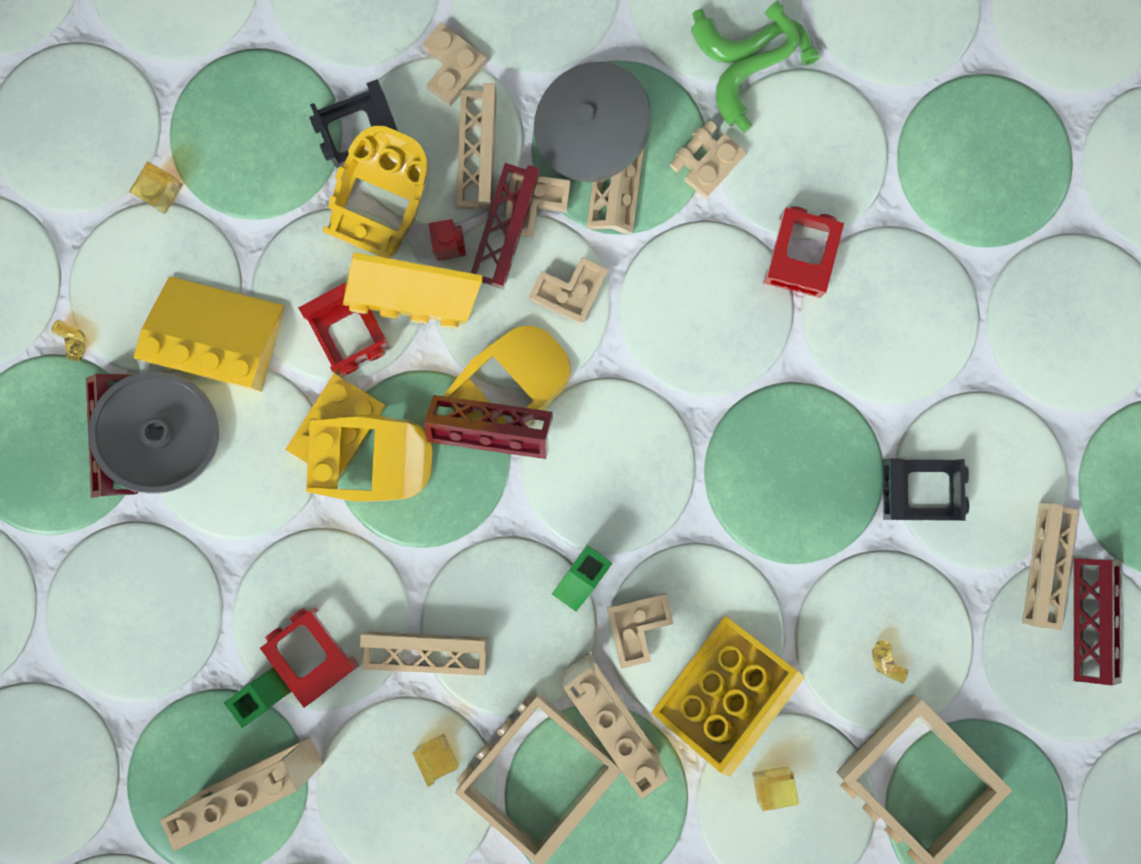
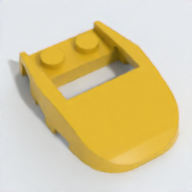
[322,126,429,259]
[443,326,571,425]
[306,414,432,502]

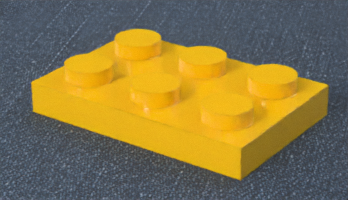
[285,373,386,482]

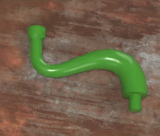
[715,1,799,133]
[691,9,820,65]

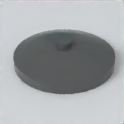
[534,62,652,182]
[88,372,219,494]

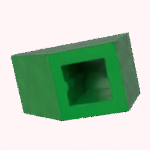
[552,544,613,612]
[224,667,292,728]

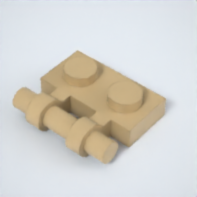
[669,120,747,200]

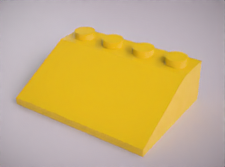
[343,252,483,329]
[133,276,285,392]
[651,616,805,777]

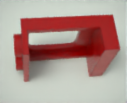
[763,206,844,298]
[298,282,390,376]
[260,607,360,708]

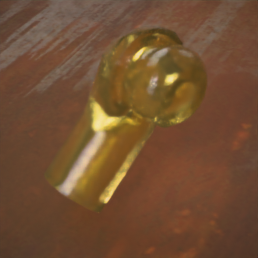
[51,319,86,361]
[872,640,909,683]

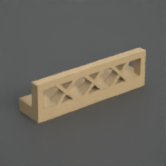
[456,83,497,210]
[587,148,644,234]
[1022,503,1079,630]
[360,631,487,676]

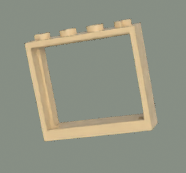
[563,653,668,799]
[455,692,622,864]
[836,695,1012,864]
[160,737,323,851]

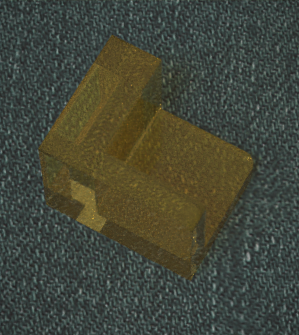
[130,161,183,214]
[412,734,458,787]
[752,767,799,811]

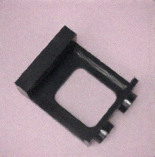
[309,79,399,168]
[882,458,970,521]

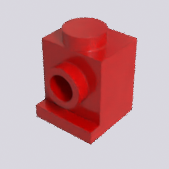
[428,219,467,261]

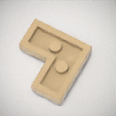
[422,22,487,107]
[504,173,571,238]
[528,257,609,325]
[606,593,674,669]

